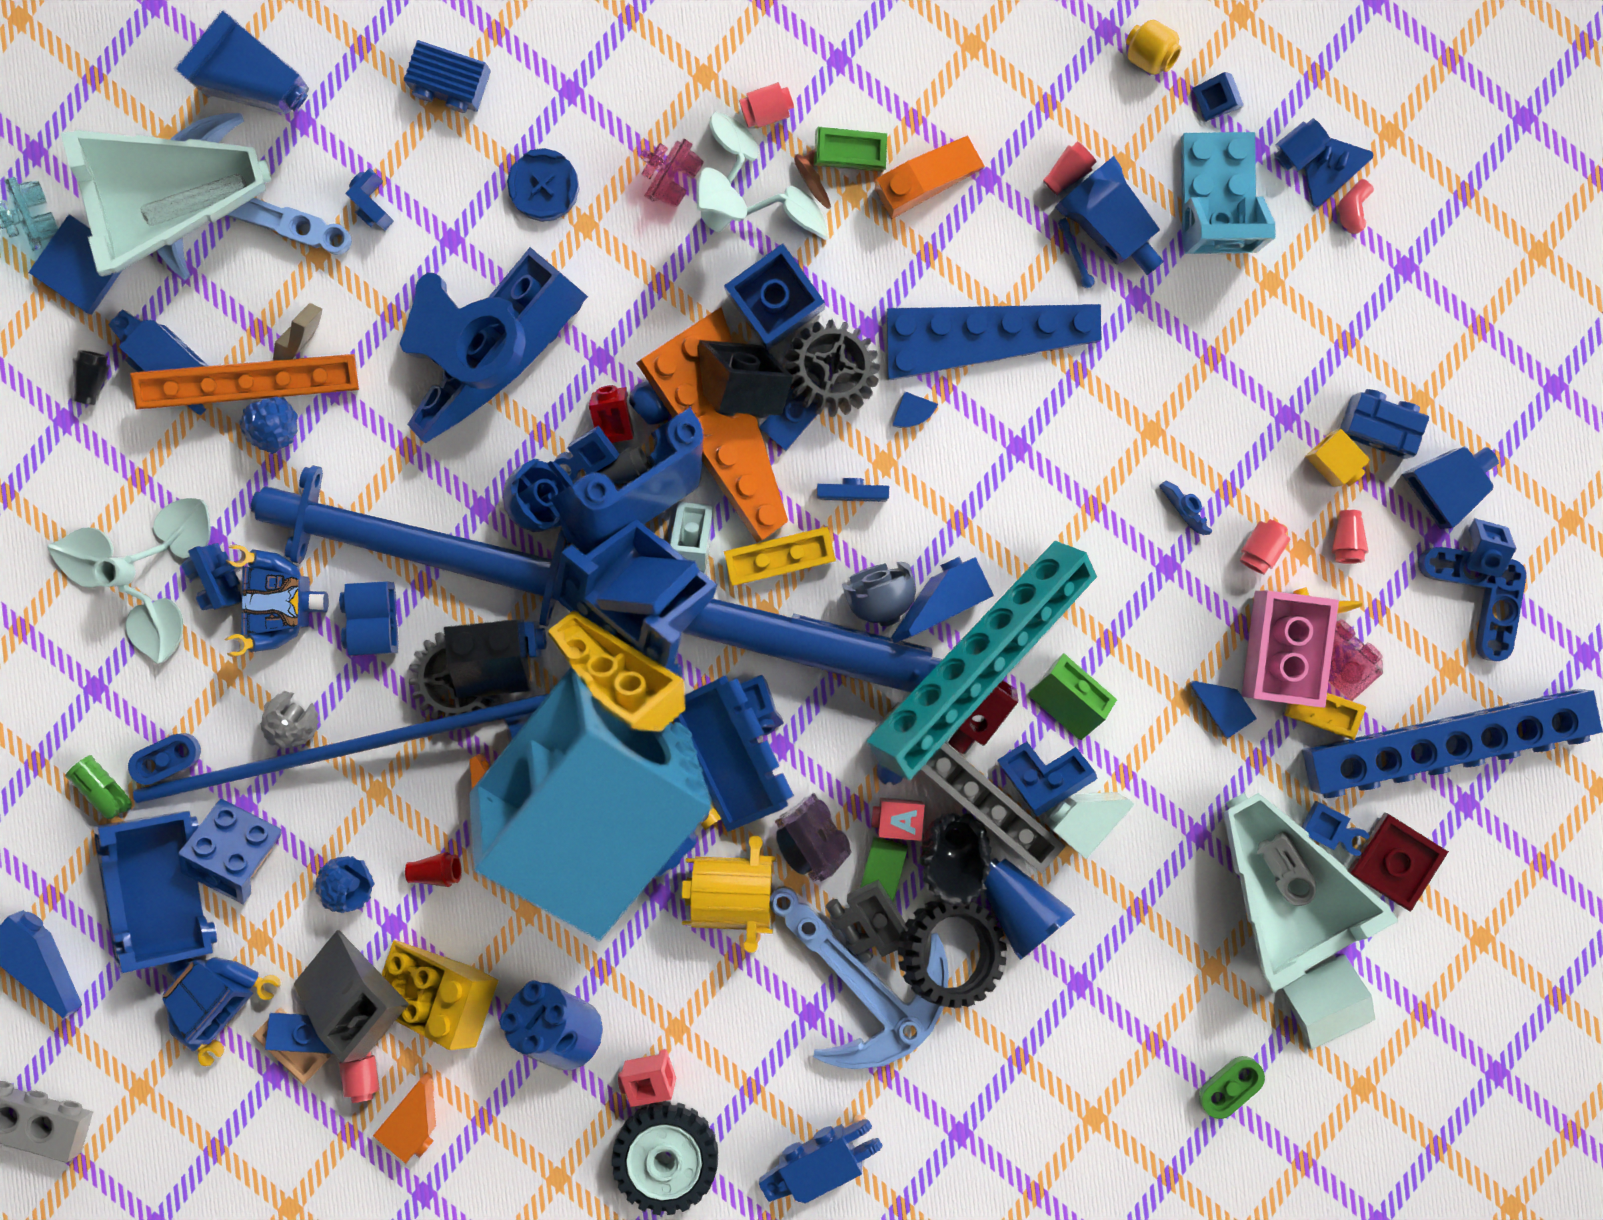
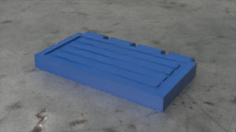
[674,675,794,832]

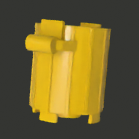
[682,836,776,953]

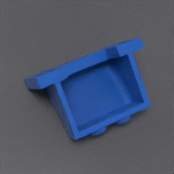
[175,9,309,115]
[554,519,718,672]

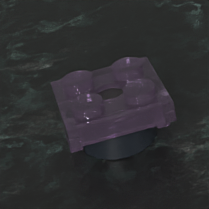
[775,793,852,882]

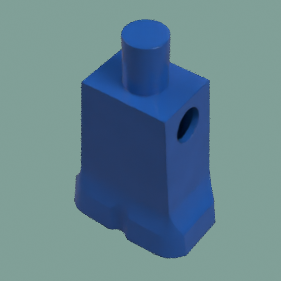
[1055,156,1164,275]

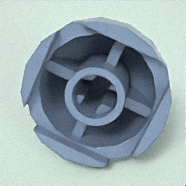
[842,562,916,626]

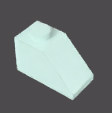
[670,502,713,575]

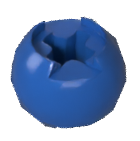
[629,380,670,425]

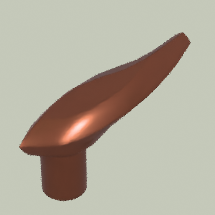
[794,148,831,209]

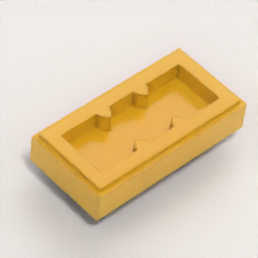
[1284,693,1366,740]

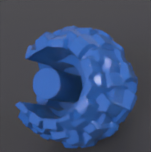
[239,397,298,454]
[315,856,375,913]

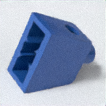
[1402,446,1499,529]

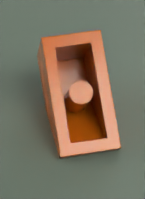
[373,1072,436,1164]

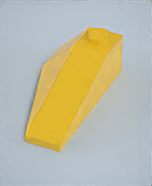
[548,610,685,731]

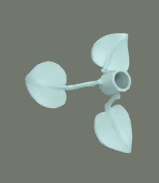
[696,111,828,240]
[47,498,211,664]

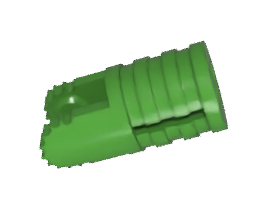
[65,755,132,819]

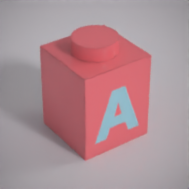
[871,797,925,841]

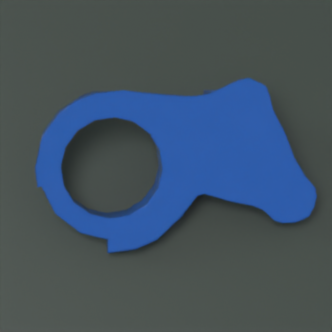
[399,272,526,389]

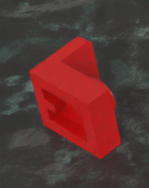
[589,385,634,443]

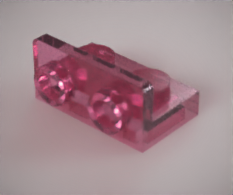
[1329,619,1383,701]

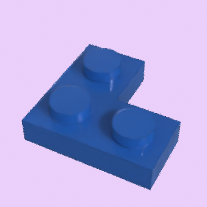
[997,741,1098,817]

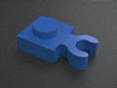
[554,425,619,481]
[1302,801,1370,856]

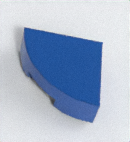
[892,391,938,428]

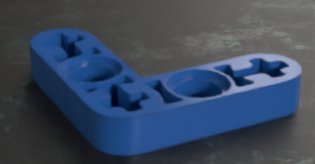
[1418,547,1526,661]

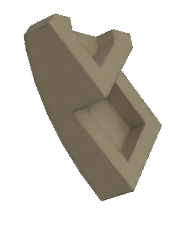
[273,303,323,360]

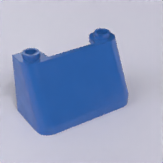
[550,407,703,552]
[93,811,217,973]

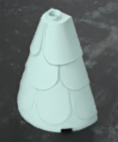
[60,130,271,276]
[1223,792,1398,992]

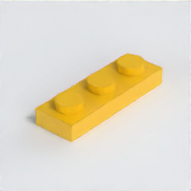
[724,526,836,586]

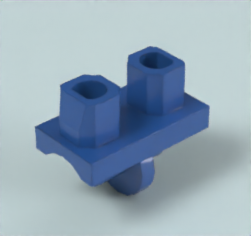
[181,543,242,610]

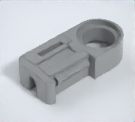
[1257,832,1316,906]

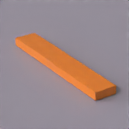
[130,354,359,410]

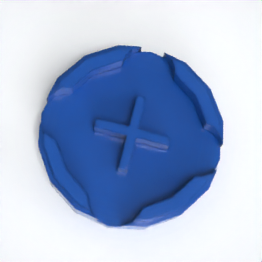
[507,148,580,222]

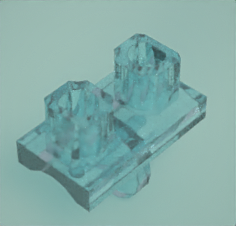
[0,177,58,251]

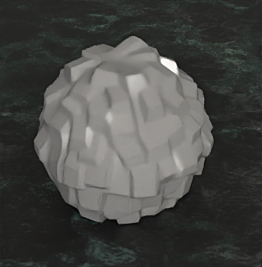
[260,691,319,748]

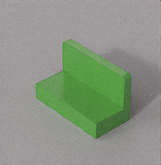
[1028,653,1117,740]

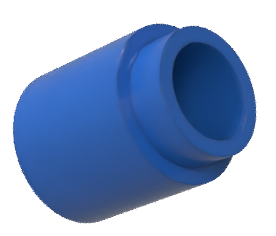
[1274,118,1331,172]

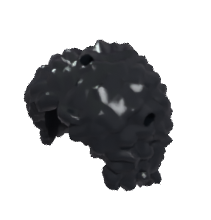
[919,812,992,907]

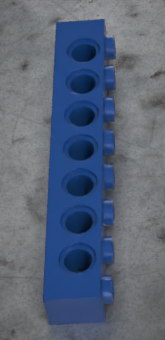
[1302,689,1603,798]

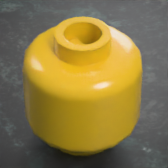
[1126,19,1182,75]

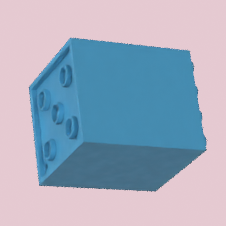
[469,666,712,941]

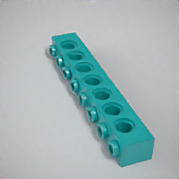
[866,541,1097,781]

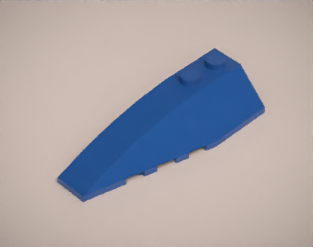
[407,247,588,443]

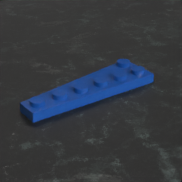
[887,304,1102,380]

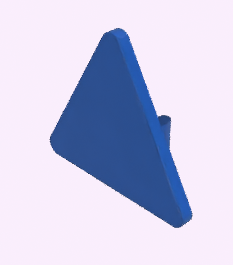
[1304,138,1374,207]

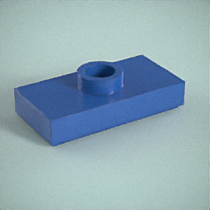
[759,376,819,451]
[817,478,889,502]
[265,1013,333,1054]

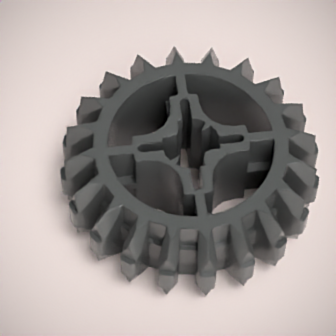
[784,319,880,417]
[408,632,501,720]

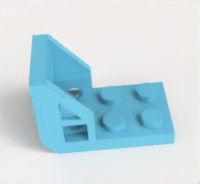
[1181,132,1276,254]

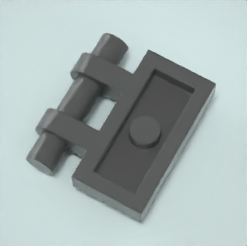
[825,879,909,963]

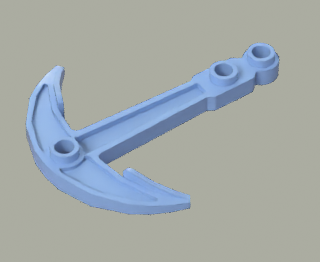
[157,113,352,280]
[770,887,949,1069]

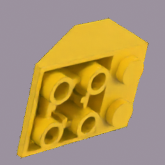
[382,940,499,1050]

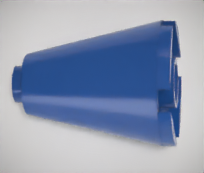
[984,857,1075,960]

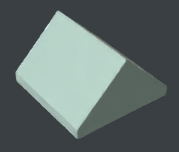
[1281,954,1376,1050]

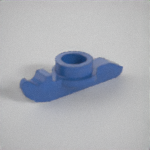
[1159,480,1212,535]

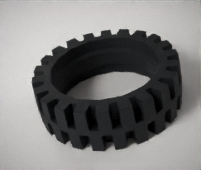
[898,899,1007,1008]

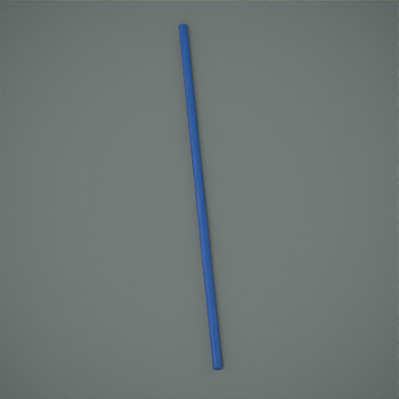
[133,663,683,803]

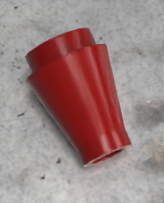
[405,852,462,887]

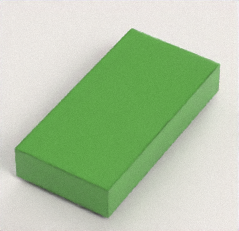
[814,127,887,172]

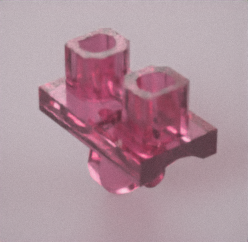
[639,138,704,207]

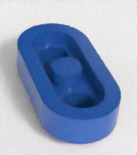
[128,733,201,785]

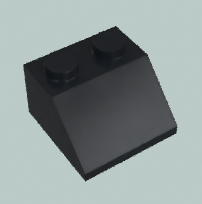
[698,340,793,418]
[443,619,531,699]

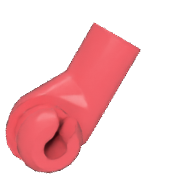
[1338,179,1374,234]

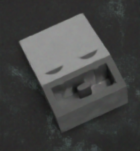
[293,930,409,1063]

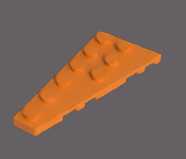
[636,306,788,543]

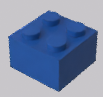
[724,243,825,351]

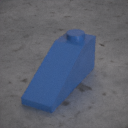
[891,556,994,644]
[0,910,82,1018]

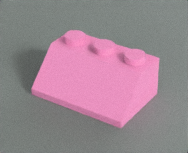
[1241,590,1339,708]

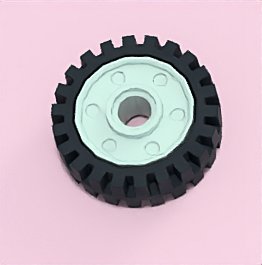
[612,1101,718,1215]

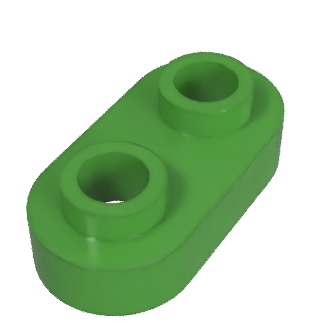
[1199,1056,1265,1119]

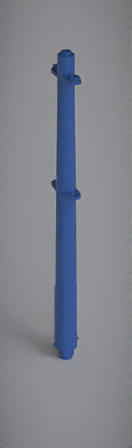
[251,465,943,693]

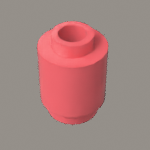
[739,82,794,128]
[1240,519,1291,575]
[339,1051,380,1103]

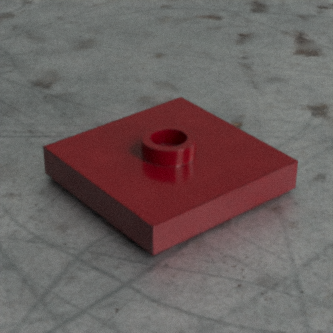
[1348,812,1449,912]

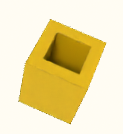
[1305,429,1370,487]

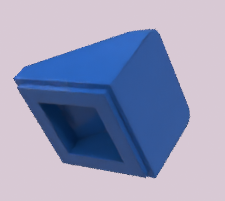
[1192,72,1244,121]

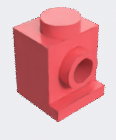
[618,1049,677,1107]

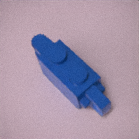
[108,309,209,415]
[759,1118,883,1204]

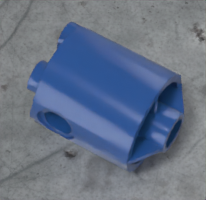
[499,980,603,1071]

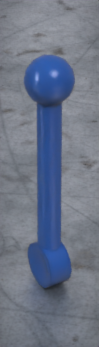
[1058,218,1095,288]

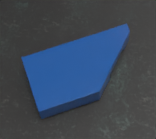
[1188,680,1257,739]

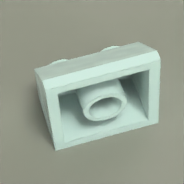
[1043,792,1135,859]

